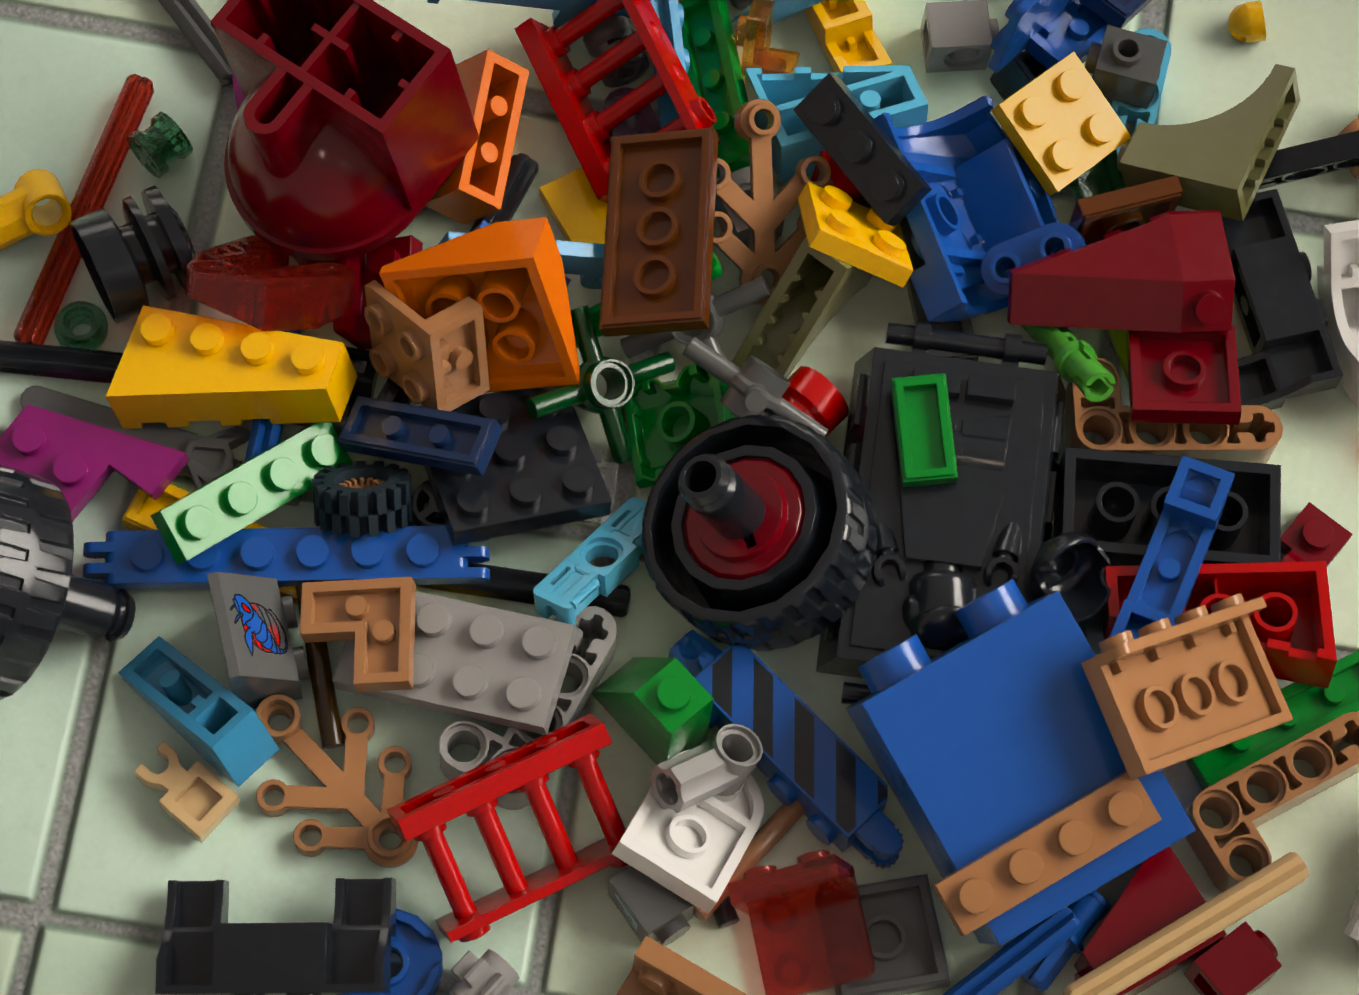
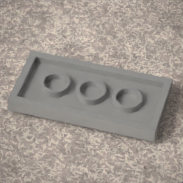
[332,591,578,735]

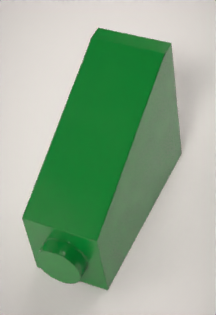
[592,657,714,765]

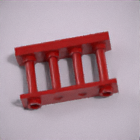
[515,0,721,203]
[387,714,629,943]

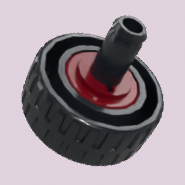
[641,414,878,651]
[0,465,136,700]

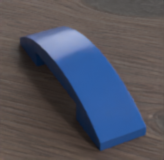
[1110,455,1235,639]

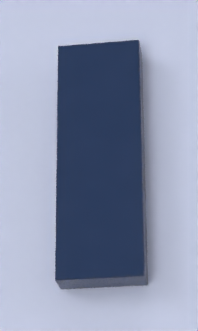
[337,395,503,476]

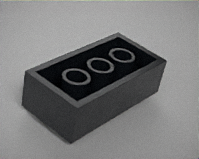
[1054,447,1281,575]

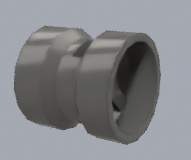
[583,16,650,88]

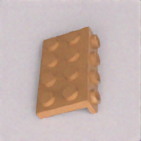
[1081,593,1293,781]

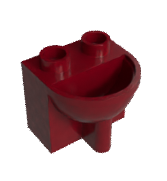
[210,0,479,261]

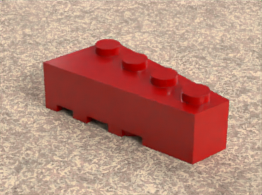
[1101,561,1337,689]

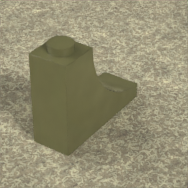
[1117,64,1300,221]
[732,237,873,379]

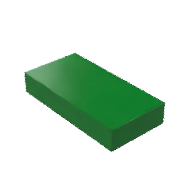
[890,373,958,488]

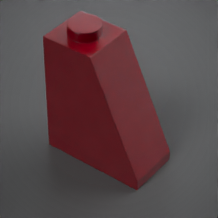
[1074,846,1227,995]

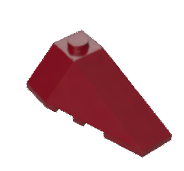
[1007,209,1235,333]

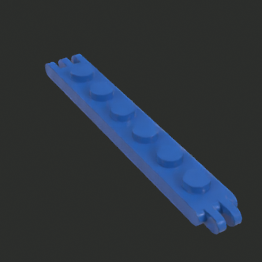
[82,525,490,590]

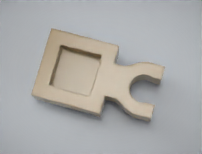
[134,741,240,843]

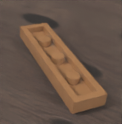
[932,771,1162,936]

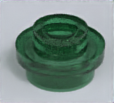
[54,301,108,350]

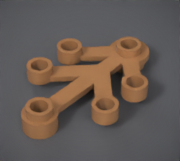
[713,99,831,306]
[256,694,418,868]

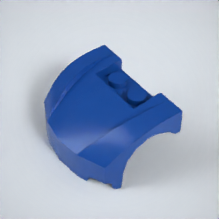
[874,95,1064,322]

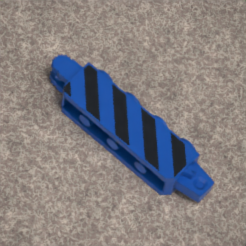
[668,629,904,869]

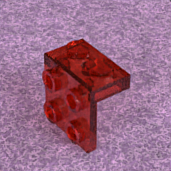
[727,850,875,995]

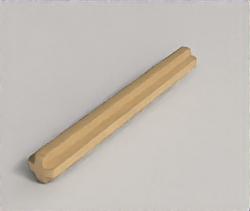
[1062,852,1309,995]

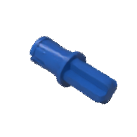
[1022,890,1111,991]

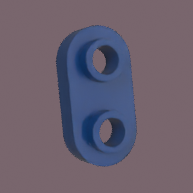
[981,222,1086,296]

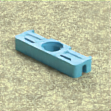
[533,497,647,627]

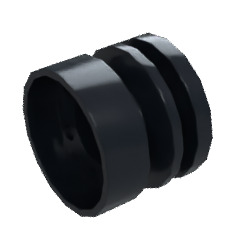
[70,185,201,324]

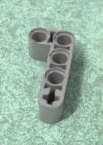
[439,606,617,810]

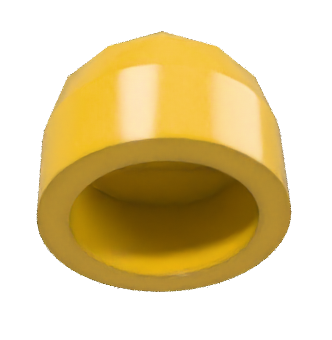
[1228,0,1266,43]

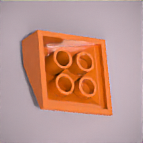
[379,217,580,393]

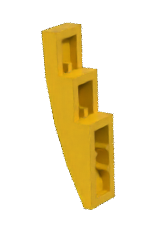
[804,0,892,73]

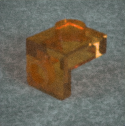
[735,0,800,76]

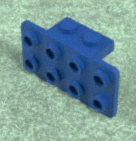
[988,0,1111,73]

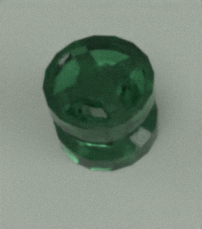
[127,111,193,178]

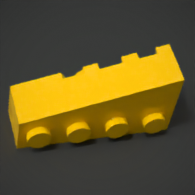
[105,305,358,429]

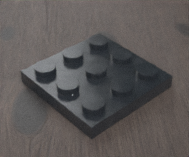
[421,386,612,546]

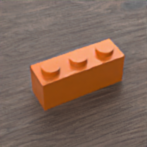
[425,49,529,225]

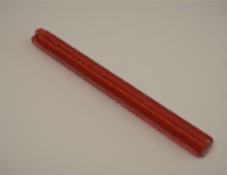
[13,74,154,344]

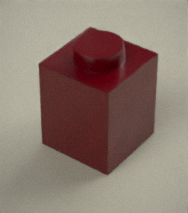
[1184,921,1282,995]

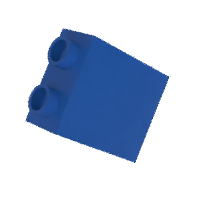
[846,579,1196,946]

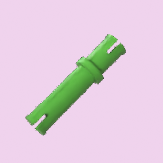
[1020,325,1116,402]

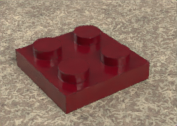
[1126,326,1242,425]

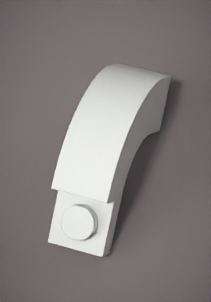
[1317,220,1359,409]

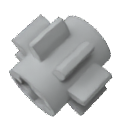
[449,949,520,995]

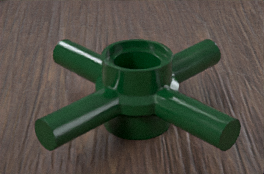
[526,305,675,465]

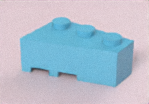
[745,65,928,184]

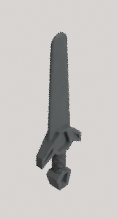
[20,386,303,506]

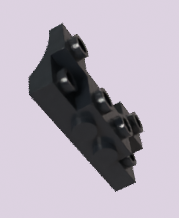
[1221,189,1343,410]
[155,878,396,995]

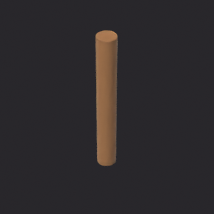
[693,800,805,922]

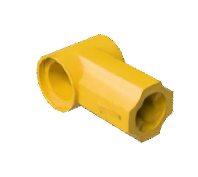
[0,169,72,251]

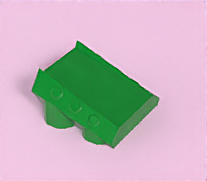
[624,363,739,489]

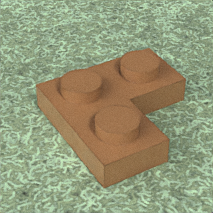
[300,577,416,692]

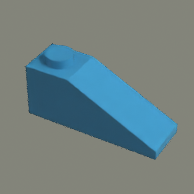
[118,636,279,787]

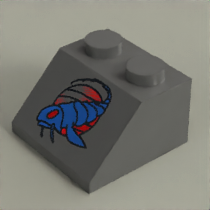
[207,572,310,709]

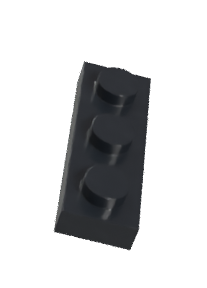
[793,73,932,226]

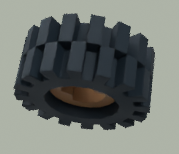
[312,461,413,537]

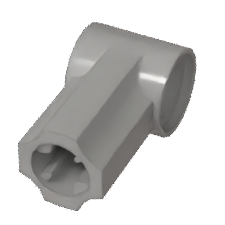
[650,724,763,813]

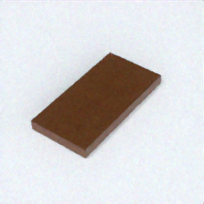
[599,127,719,337]

